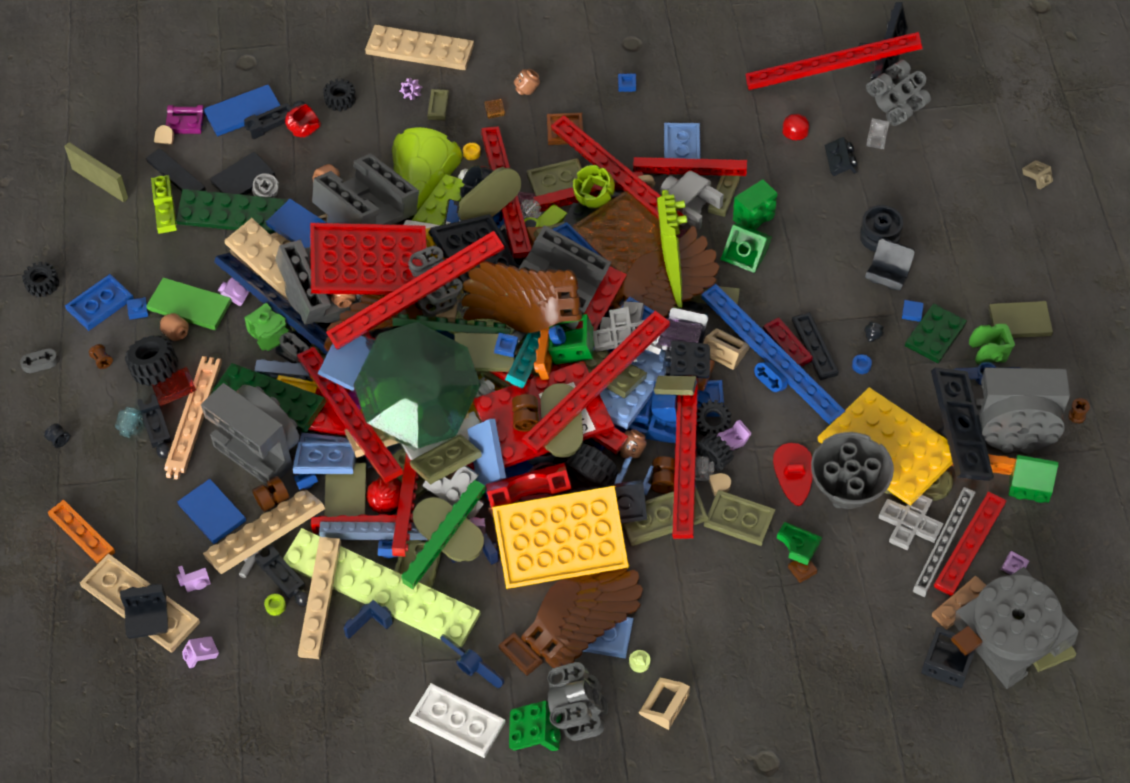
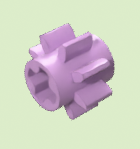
[400,78,423,100]

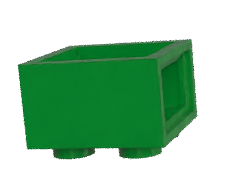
[733,179,777,230]
[548,314,593,365]

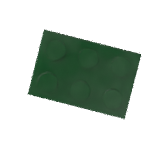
[905,303,967,364]

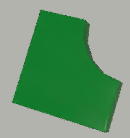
[776,522,822,565]

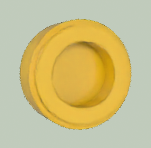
[463,143,481,160]

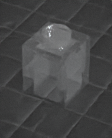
[866,118,890,149]

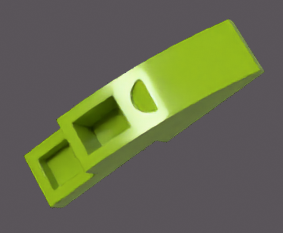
[151,175,177,234]

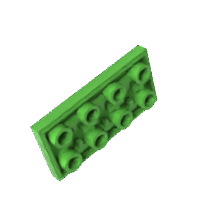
[146,278,232,330]

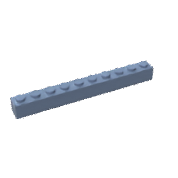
[255,359,369,381]
[319,522,428,540]

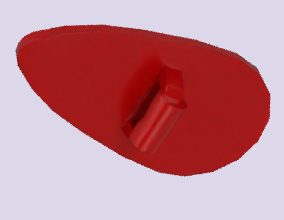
[773,443,812,506]

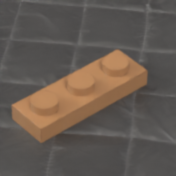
[932,576,987,630]

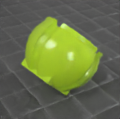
[573,165,615,208]

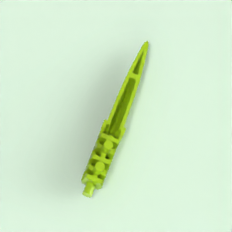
[657,190,687,307]

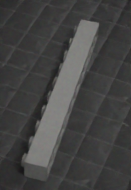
[913,487,975,597]

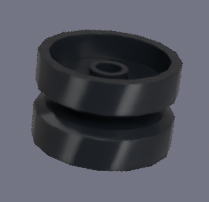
[860,205,903,252]

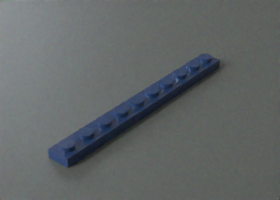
[214,253,329,355]

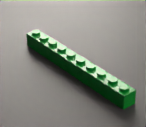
[401,480,486,589]

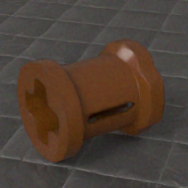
[89,344,113,369]
[1068,398,1090,424]

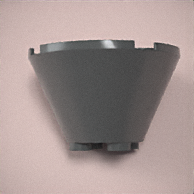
[811,432,894,509]

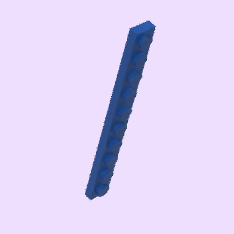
[701,284,845,425]

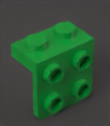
[509,700,561,751]

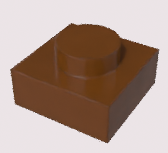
[788,560,817,583]

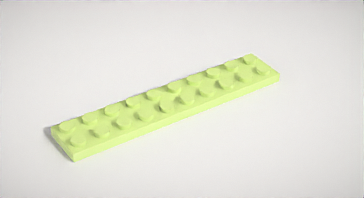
[283,528,481,647]

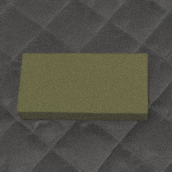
[427,89,449,120]
[654,376,697,395]

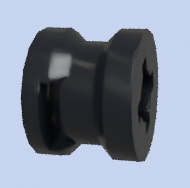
[44,423,70,448]

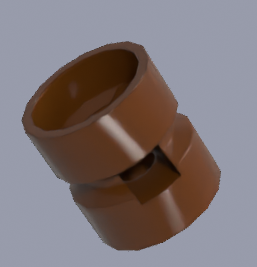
[512,394,539,432]
[651,456,675,494]
[252,476,290,512]

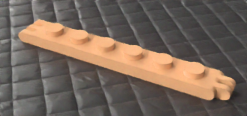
[165,356,222,480]

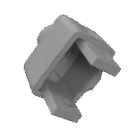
[660,171,724,230]

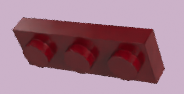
[763,317,813,367]

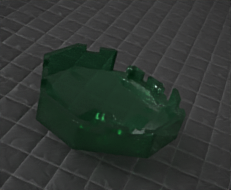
[353,322,481,451]

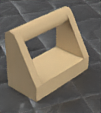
[703,328,750,370]
[639,678,690,730]

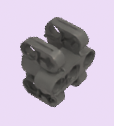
[866,60,931,126]
[408,246,463,317]
[547,662,608,741]

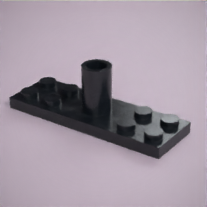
[859,2,908,89]
[931,367,994,481]
[521,480,647,523]

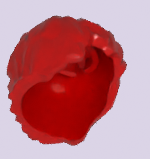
[285,104,321,137]
[367,478,401,514]

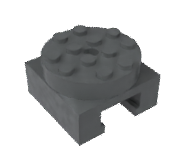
[312,153,419,225]
[519,225,611,330]
[275,240,363,325]
[975,368,1070,454]
[201,383,300,485]
[954,567,1078,689]

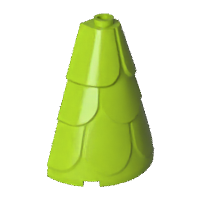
[392,127,463,218]

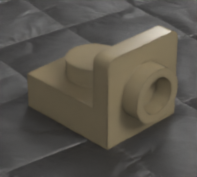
[1022,160,1053,189]

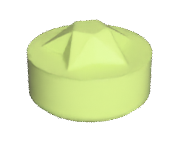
[629,650,650,672]

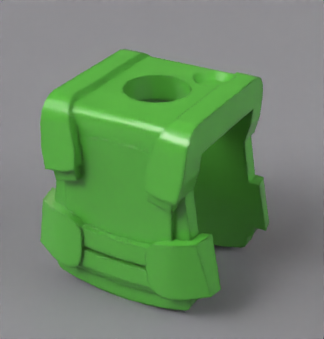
[245,303,289,351]
[969,324,1015,365]

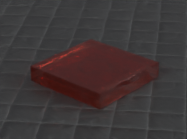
[152,367,196,406]

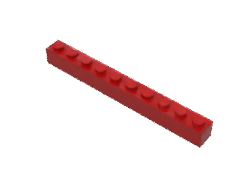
[633,157,747,176]
[533,170,643,213]
[392,453,419,557]

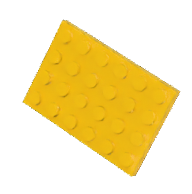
[818,387,953,506]
[492,486,628,589]

